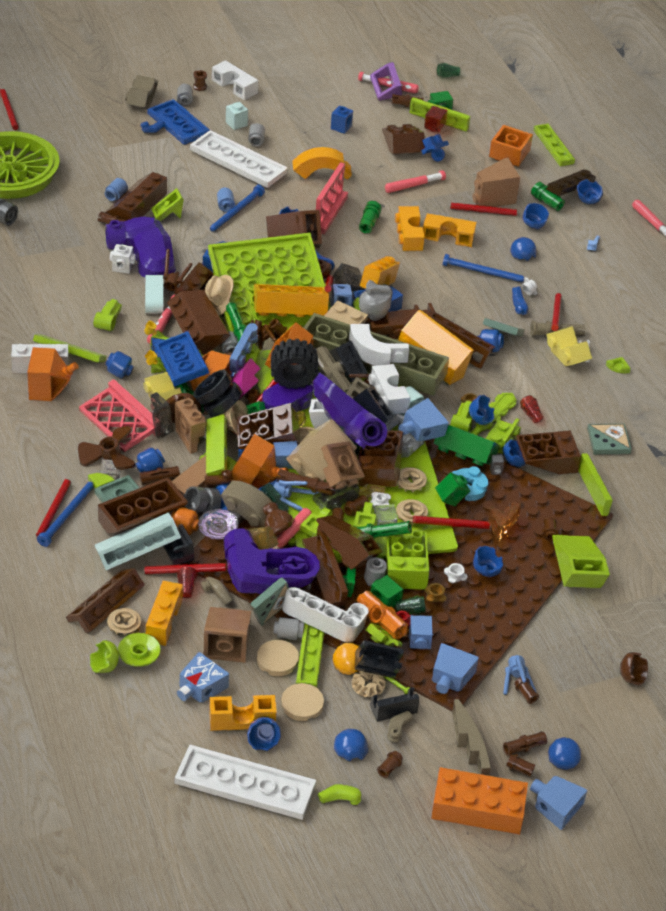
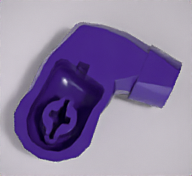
[105,216,176,278]
[313,373,387,449]
[223,529,320,594]

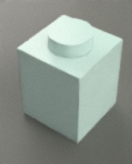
[226,102,248,130]

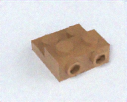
[175,398,207,454]
[321,441,365,490]

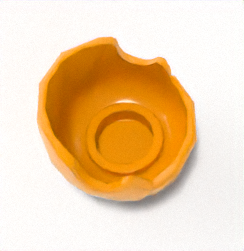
[332,643,359,675]

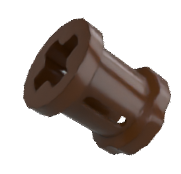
[193,70,207,91]

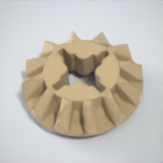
[398,468,427,492]
[396,499,428,525]
[107,608,141,636]
[352,671,386,697]

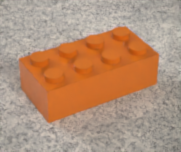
[431,767,528,835]

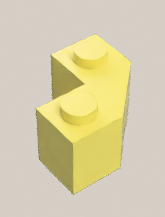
[546,326,592,366]
[143,372,182,413]

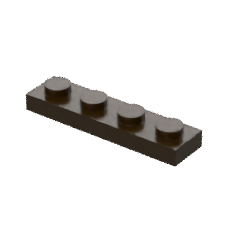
[546,169,596,196]

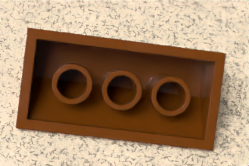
[104,172,167,221]
[167,290,231,356]
[98,477,188,534]

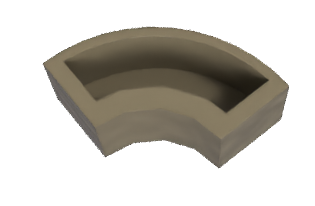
[125,75,158,108]
[221,480,272,526]

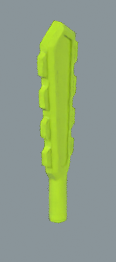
[470,393,517,436]

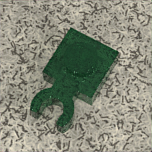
[260,482,289,512]

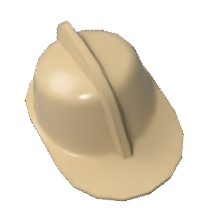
[205,275,234,316]
[222,400,247,434]

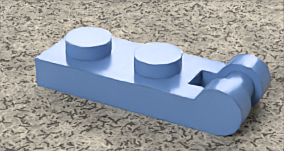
[230,323,258,373]

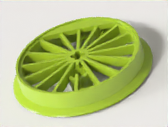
[0,131,60,199]

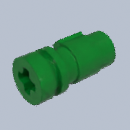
[531,181,565,211]
[359,201,382,234]

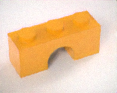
[395,206,424,251]
[423,213,477,247]
[360,256,400,288]
[146,580,183,646]
[209,695,277,731]

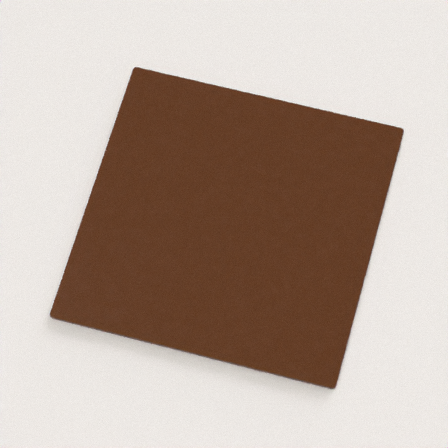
[181,438,613,711]

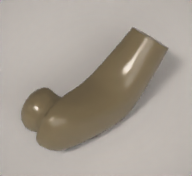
[201,577,234,605]
[387,711,413,743]

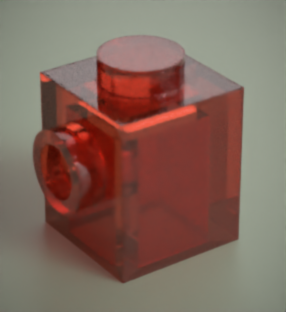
[424,106,447,133]

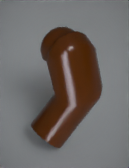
[205,470,233,486]

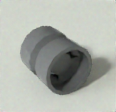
[0,198,19,226]
[184,486,221,514]

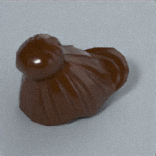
[263,502,294,540]

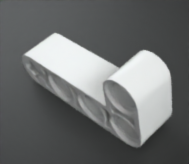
[282,587,369,642]

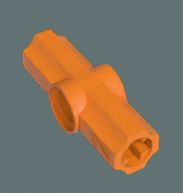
[356,591,409,640]

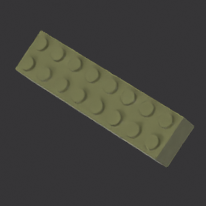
[304,313,449,396]

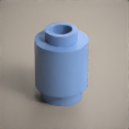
[104,178,128,201]
[217,187,235,212]

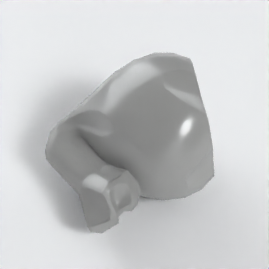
[359,280,392,321]

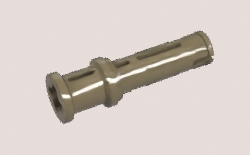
[530,321,585,337]

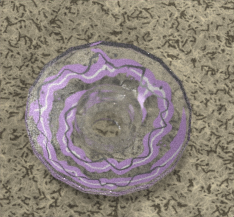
[198,509,238,539]

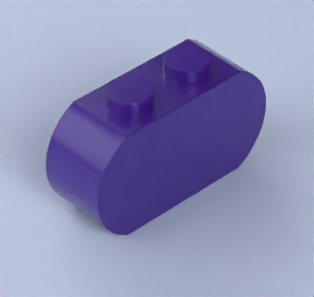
[262,383,313,413]

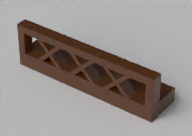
[428,311,495,369]
[302,527,348,607]
[66,568,145,633]

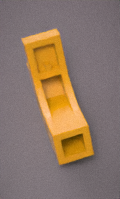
[293,147,352,180]

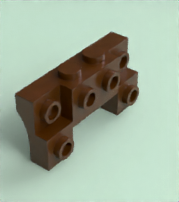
[364,303,435,339]

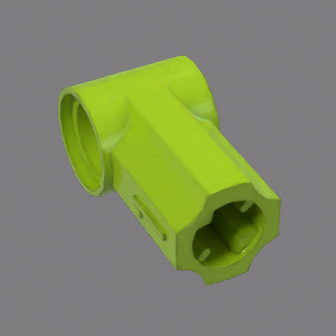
[93,299,122,331]
[450,401,472,432]

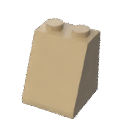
[286,419,357,481]

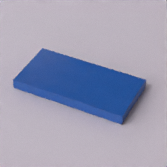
[147,99,210,145]
[154,332,209,387]

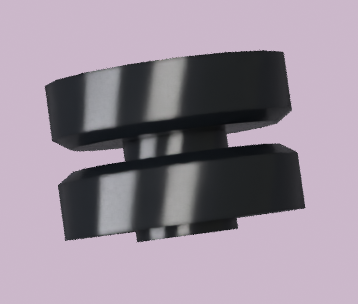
[193,369,242,417]

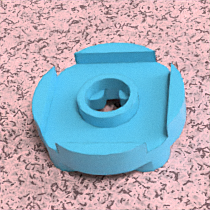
[452,466,488,501]

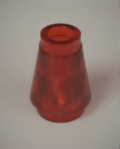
[520,395,543,423]
[177,567,197,599]

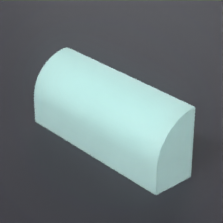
[95,513,181,570]

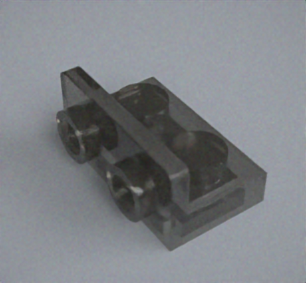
[333,263,366,292]
[150,392,174,439]
[313,484,359,511]

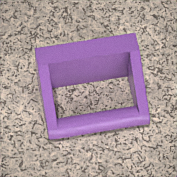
[370,62,402,101]

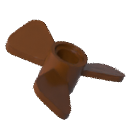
[78,426,135,470]

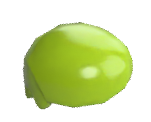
[90,640,119,673]

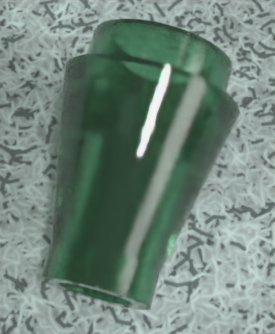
[436,62,460,78]
[396,595,426,615]

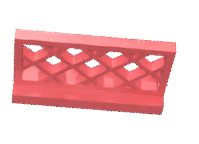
[316,162,348,235]
[79,379,162,452]

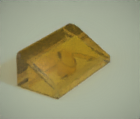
[247,526,279,550]

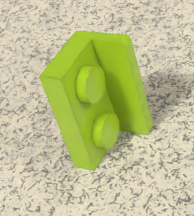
[485,418,521,454]

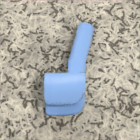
[587,235,600,251]

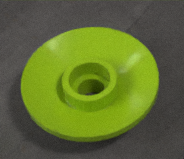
[118,633,160,667]

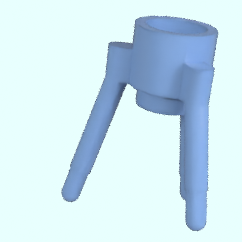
[273,480,323,511]
[503,655,537,695]

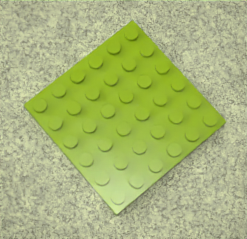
[207,233,331,332]

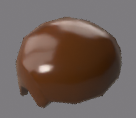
[620,652,648,685]

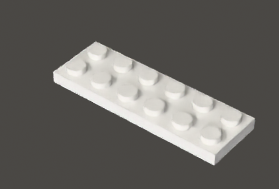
[190,130,288,188]
[175,745,316,820]

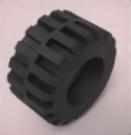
[271,339,318,389]

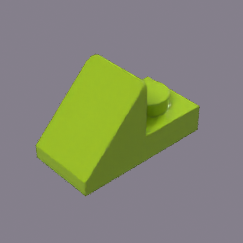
[151,188,184,222]

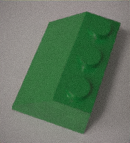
[433,425,501,466]

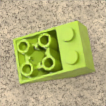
[386,530,429,589]
[552,535,610,588]

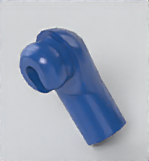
[140,120,165,133]

